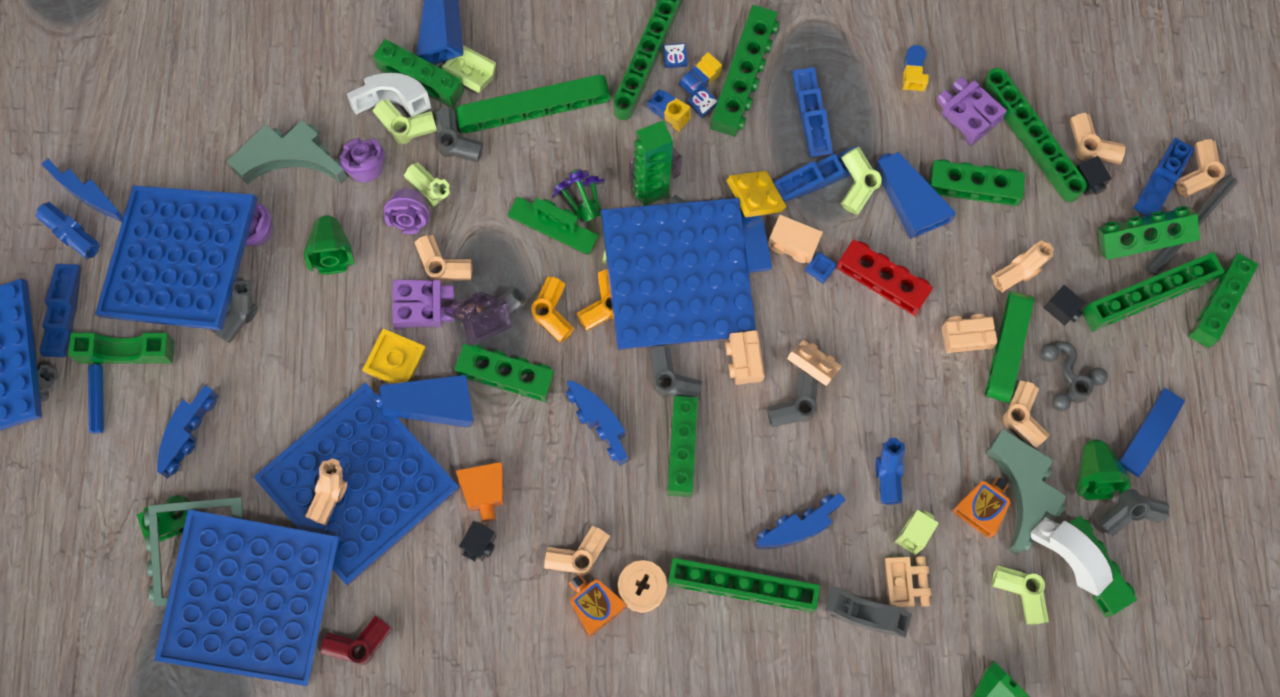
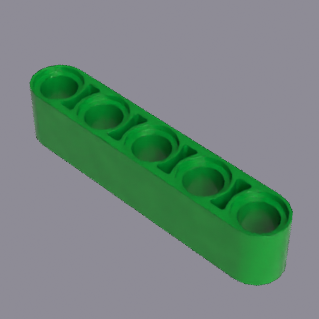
[985,290,1034,403]

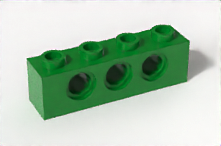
[373,39,464,109]
[928,159,1025,207]
[1097,206,1200,260]
[1188,253,1259,348]
[454,343,555,403]
[667,396,698,498]

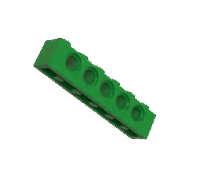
[710,4,780,137]
[633,120,673,206]
[1083,252,1225,332]
[668,558,820,613]

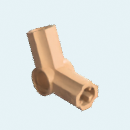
[1069,113,1126,164]
[1176,139,1225,198]
[415,235,473,283]
[992,240,1054,293]
[1003,380,1050,449]
[306,458,347,526]
[544,526,610,575]

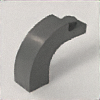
[825,586,912,638]

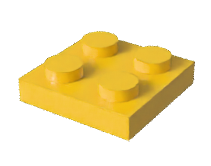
[726,171,787,217]
[362,329,427,384]

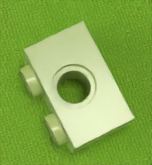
[894,510,939,555]

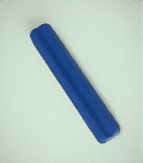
[88,364,104,434]

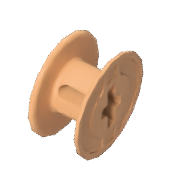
[618,560,667,613]

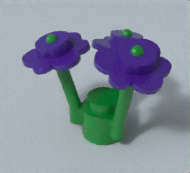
[552,169,605,222]

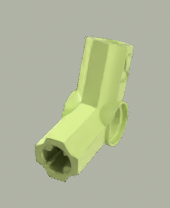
[373,99,437,144]
[841,147,881,215]
[404,162,450,208]
[992,565,1049,625]

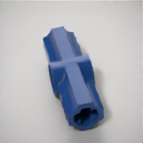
[35,202,100,260]

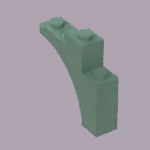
[226,120,347,185]
[986,429,1067,555]

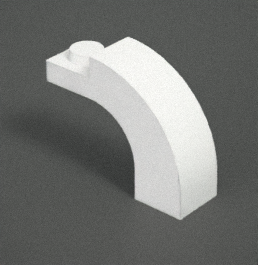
[347,73,431,117]
[1030,517,1113,596]

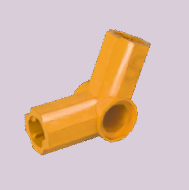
[577,269,613,331]
[532,276,575,343]

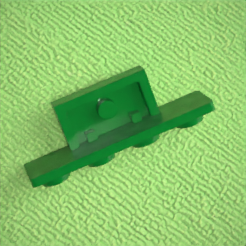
[508,197,598,255]

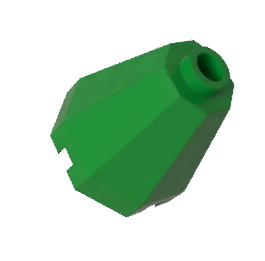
[304,215,355,275]
[1076,439,1131,501]
[971,660,1030,697]

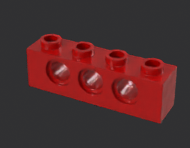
[836,239,934,316]

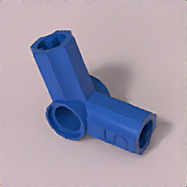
[876,438,905,505]

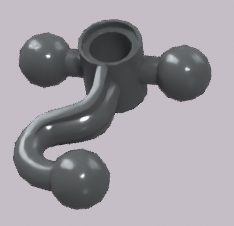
[1040,342,1108,412]

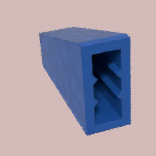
[416,0,463,65]
[875,152,956,239]
[375,375,473,427]

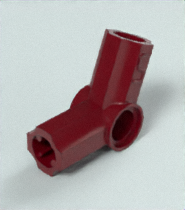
[321,616,393,665]

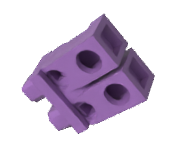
[937,77,1007,146]
[393,280,455,330]

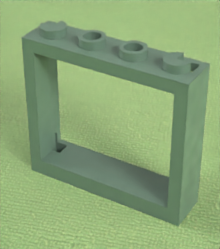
[144,497,244,607]

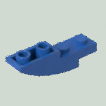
[1133,137,1195,216]
[565,380,628,466]
[157,385,218,479]
[754,493,846,549]

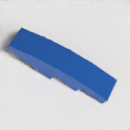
[791,67,833,158]
[774,146,856,202]
[41,158,124,222]
[733,195,772,273]
[39,264,80,357]
[1119,388,1185,477]

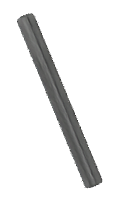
[1146,175,1237,276]

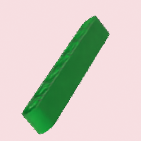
[614,0,683,120]
[983,68,1087,202]
[455,75,611,133]

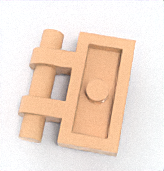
[787,339,842,386]
[884,556,932,608]

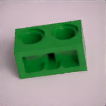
[136,495,193,542]

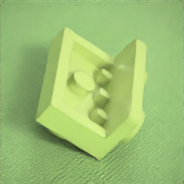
[442,45,496,93]

